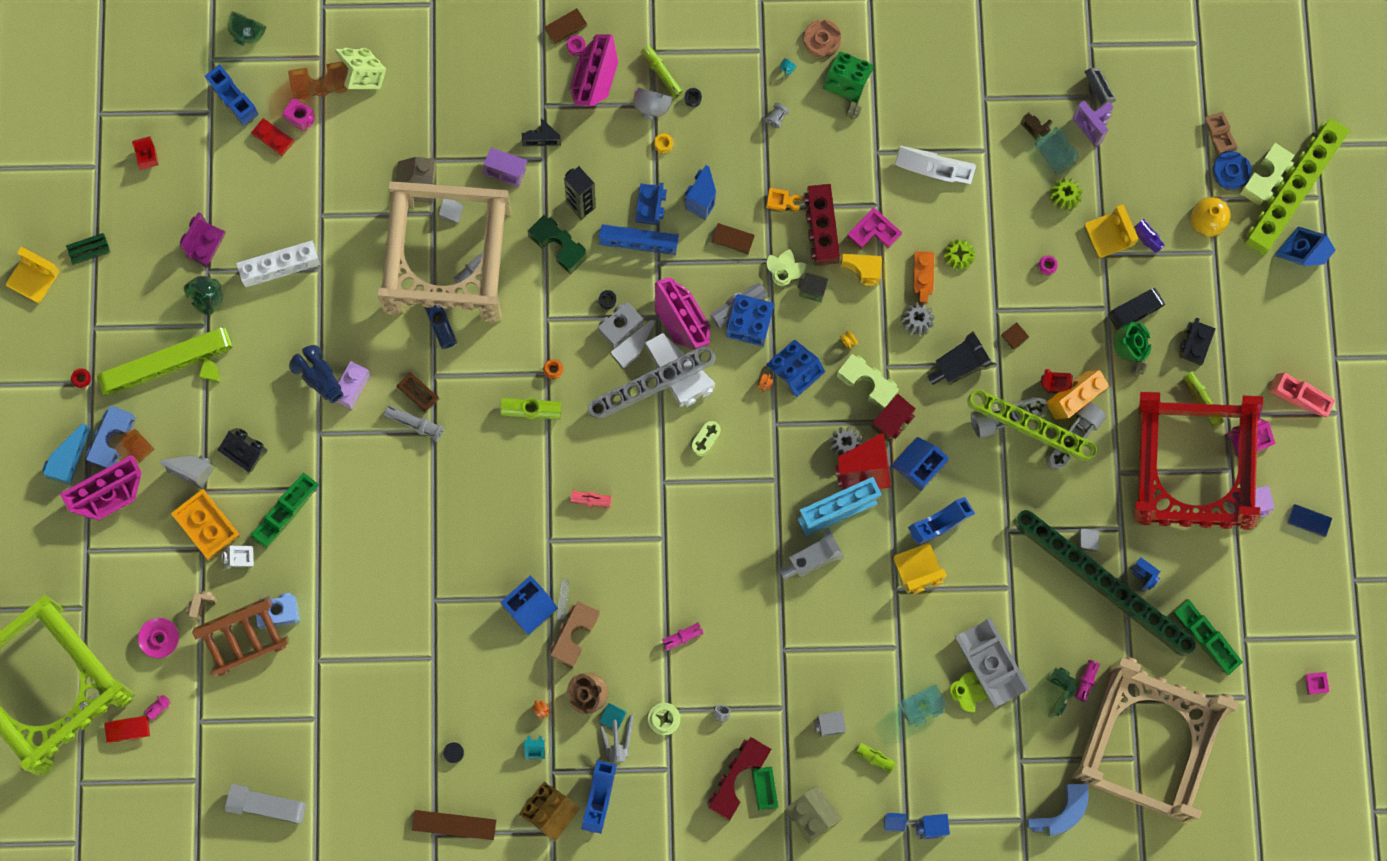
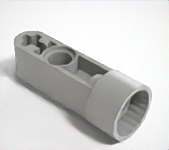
[971,397,1048,439]
[1046,402,1107,470]
[225,783,307,824]

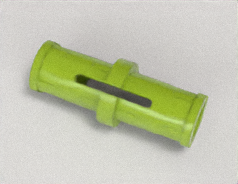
[855,742,897,774]

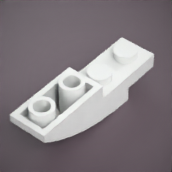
[895,146,976,184]

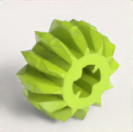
[1050,177,1083,211]

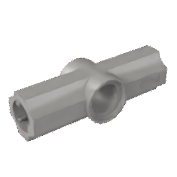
[710,282,768,329]

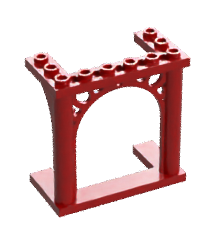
[1135,392,1263,530]

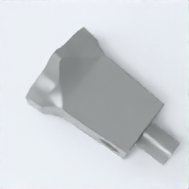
[779,528,844,580]

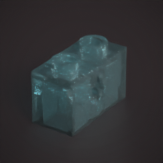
[898,684,947,727]

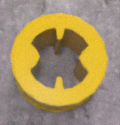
[840,330,858,350]

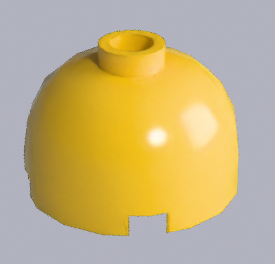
[1190,197,1231,237]

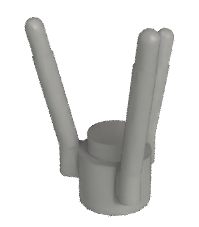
[600,715,634,762]

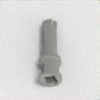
[384,405,444,442]

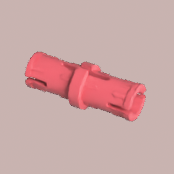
[570,490,612,508]

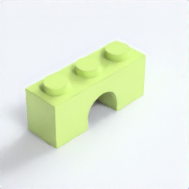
[1240,143,1295,206]
[836,354,899,411]

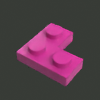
[847,207,902,249]

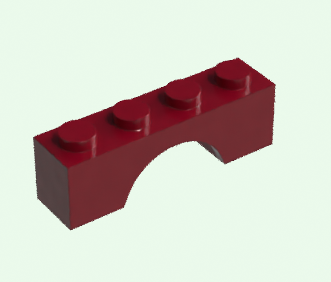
[707,737,772,822]

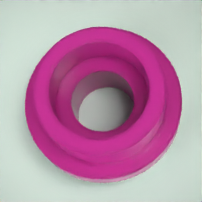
[1038,255,1058,275]

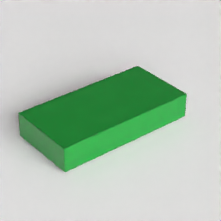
[752,767,778,811]

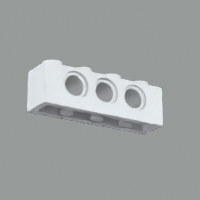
[237,240,321,288]

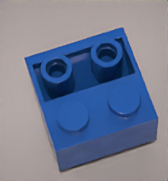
[684,165,716,220]
[891,437,949,492]
[500,575,558,635]

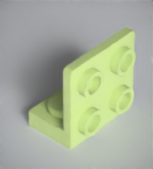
[335,48,386,89]

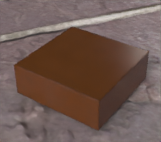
[1001,322,1029,350]

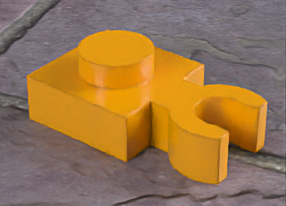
[766,188,802,211]

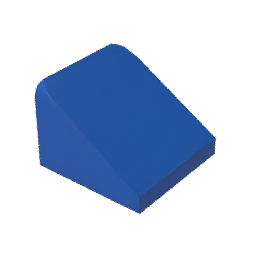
[884,813,907,831]

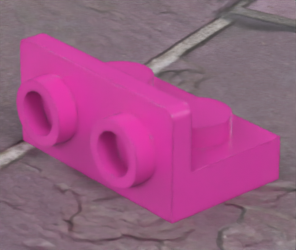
[1226,418,1275,457]

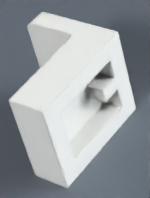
[221,546,254,569]

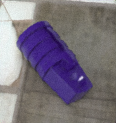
[1134,219,1165,253]

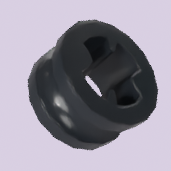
[685,88,702,107]
[599,290,616,309]

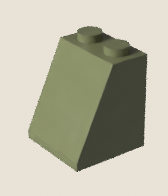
[785,786,842,843]

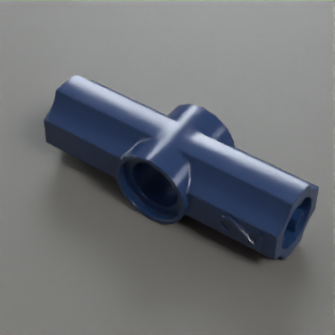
[424,291,458,349]

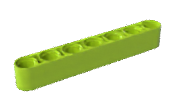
[97,328,233,395]
[967,390,1097,461]

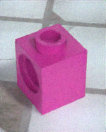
[282,98,315,131]

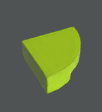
[199,358,220,382]

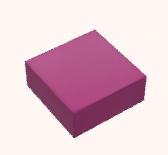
[1305,672,1330,695]

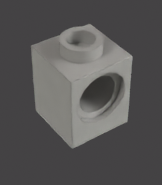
[814,711,846,737]

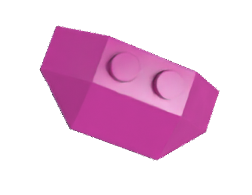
[569,34,618,106]
[655,277,710,350]
[60,455,142,521]

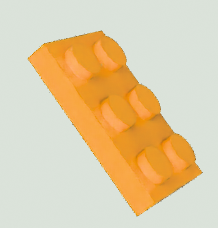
[171,489,241,561]

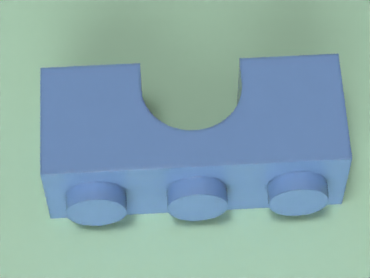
[86,405,136,470]

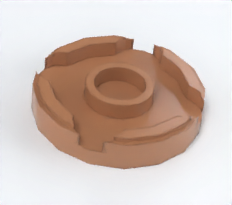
[803,20,841,58]

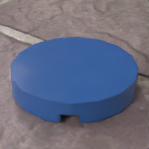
[1213,152,1252,190]

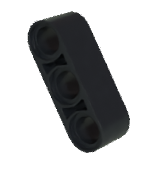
[1107,287,1166,330]

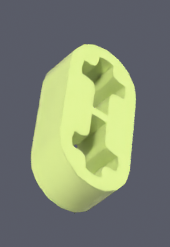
[692,421,721,456]

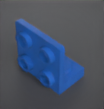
[726,294,774,347]
[766,340,825,397]

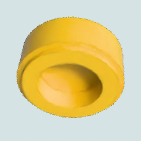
[654,133,673,154]

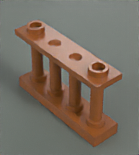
[192,596,289,676]

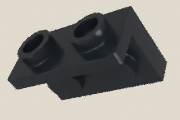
[1179,317,1216,366]
[218,428,268,473]

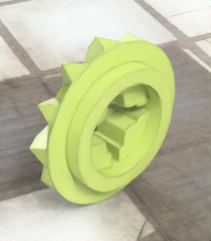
[648,703,680,736]

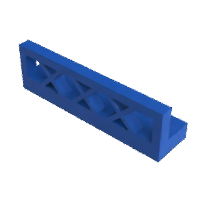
[599,224,679,255]

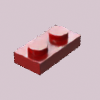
[251,118,294,157]

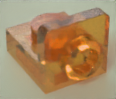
[120,429,155,462]

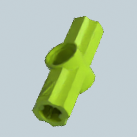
[501,398,562,420]

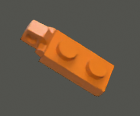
[913,251,934,305]

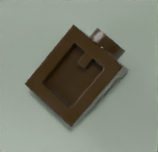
[1020,112,1052,140]

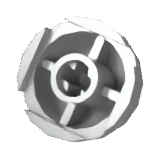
[633,87,673,120]

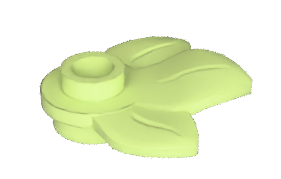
[766,250,806,286]

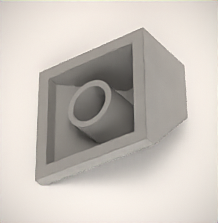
[160,455,214,489]

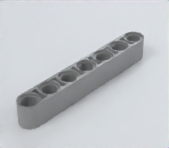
[588,347,716,419]

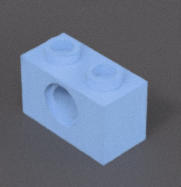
[256,593,300,629]

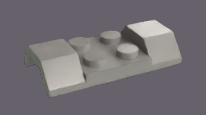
[955,618,1030,708]

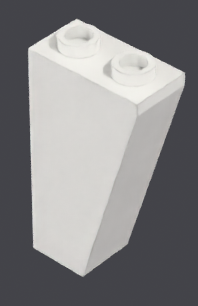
[646,333,715,407]

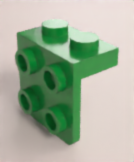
[823,52,874,103]

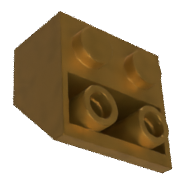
[519,782,581,842]

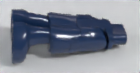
[289,345,343,403]

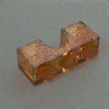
[288,61,349,100]

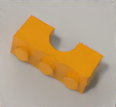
[1046,370,1109,419]

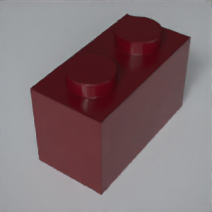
[871,394,916,442]

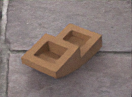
[1205,112,1237,156]

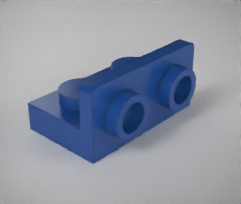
[635,183,667,225]
[1130,557,1161,592]

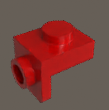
[132,136,159,170]
[1041,369,1073,394]

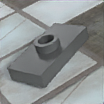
[1084,68,1116,105]

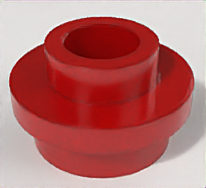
[71,368,91,388]

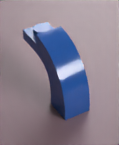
[908,497,975,545]
[581,760,617,834]

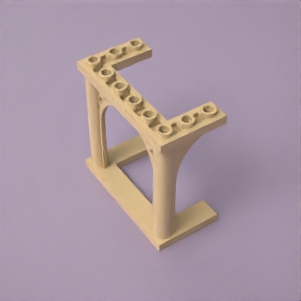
[378,181,511,323]
[1071,656,1239,824]

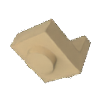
[187,591,217,621]

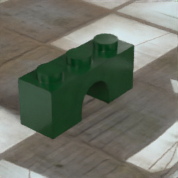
[528,215,587,275]

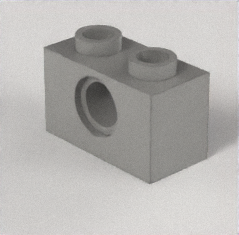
[598,302,643,349]

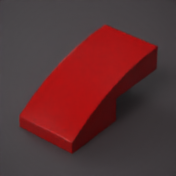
[104,716,150,743]

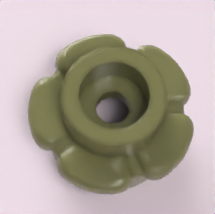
[846,101,862,120]

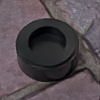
[443,742,464,764]

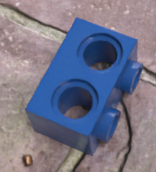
[916,814,950,840]

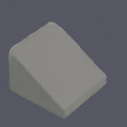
[439,199,464,223]
[1078,528,1099,551]

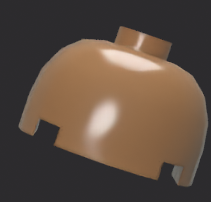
[567,673,609,714]

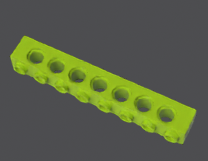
[1245,118,1350,256]

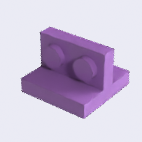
[1072,101,1114,147]

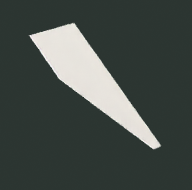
[611,320,655,368]

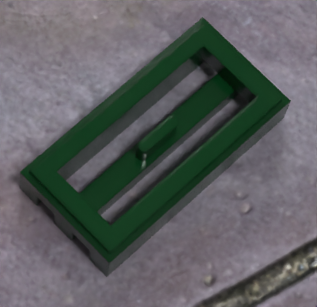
[66,233,110,265]

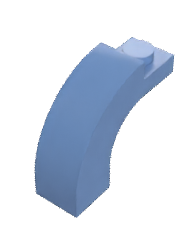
[1026,784,1088,836]

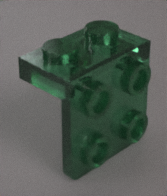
[1046,667,1077,719]

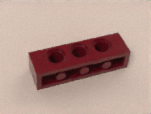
[804,184,840,266]

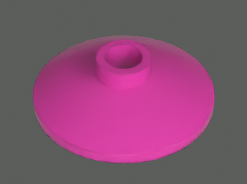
[138,618,179,658]

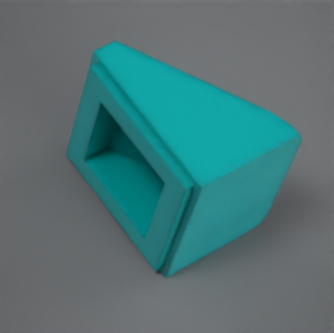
[600,703,627,729]

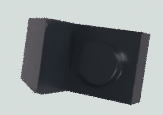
[522,118,561,147]

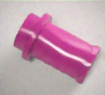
[144,694,171,720]

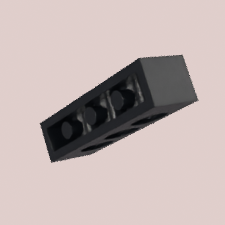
[564,166,596,220]

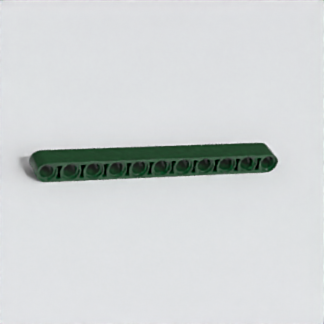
[1015,510,1196,656]

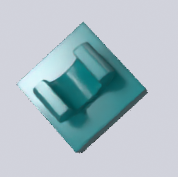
[524,736,545,759]

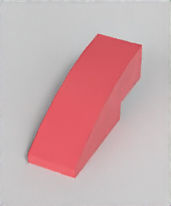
[1269,372,1335,418]

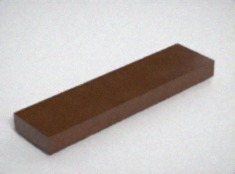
[412,810,497,841]

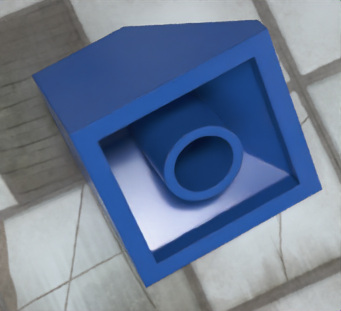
[1275,226,1336,266]

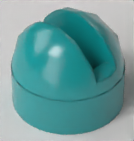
[780,58,797,75]

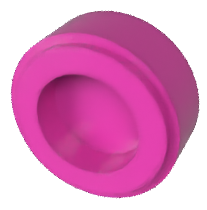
[566,36,586,56]

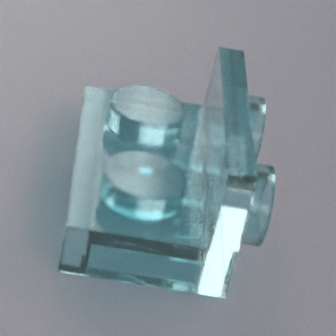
[1035,127,1078,175]

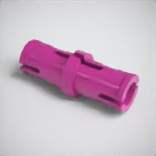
[662,622,704,651]
[1074,660,1100,702]

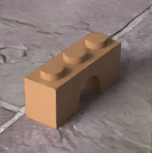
[549,601,600,668]

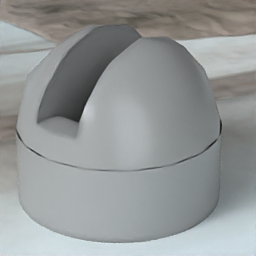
[714,705,731,723]

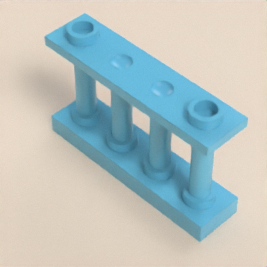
[797,477,882,537]

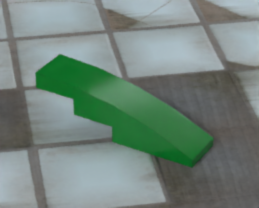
[251,472,319,549]
[1172,599,1243,675]

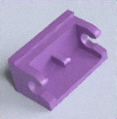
[483,148,527,187]

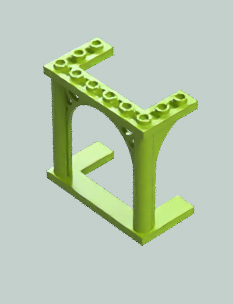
[0,594,135,776]

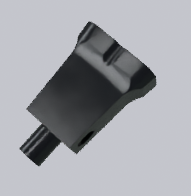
[927,331,994,385]

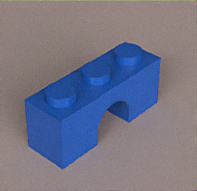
[205,64,259,126]

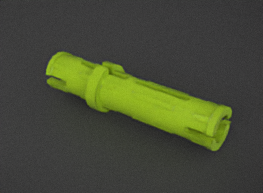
[641,45,683,98]
[1183,371,1225,428]

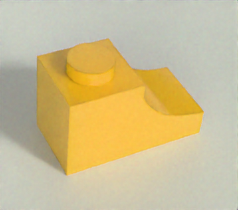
[841,254,882,286]

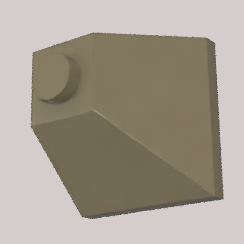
[396,157,437,203]

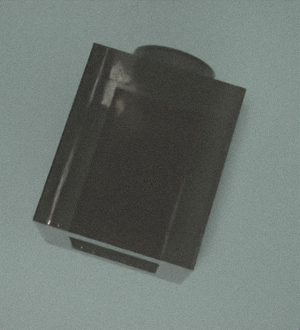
[797,273,828,302]

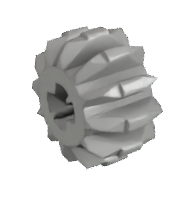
[901,302,935,336]
[829,426,862,457]

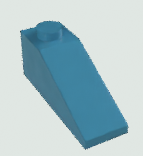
[43,424,90,485]

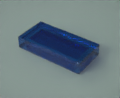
[1287,504,1332,537]

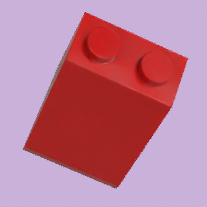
[835,433,891,490]

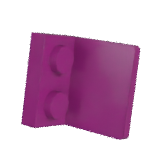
[180,212,226,267]

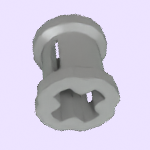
[765,103,790,128]

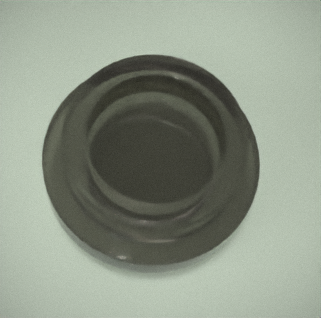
[1130,359,1147,377]

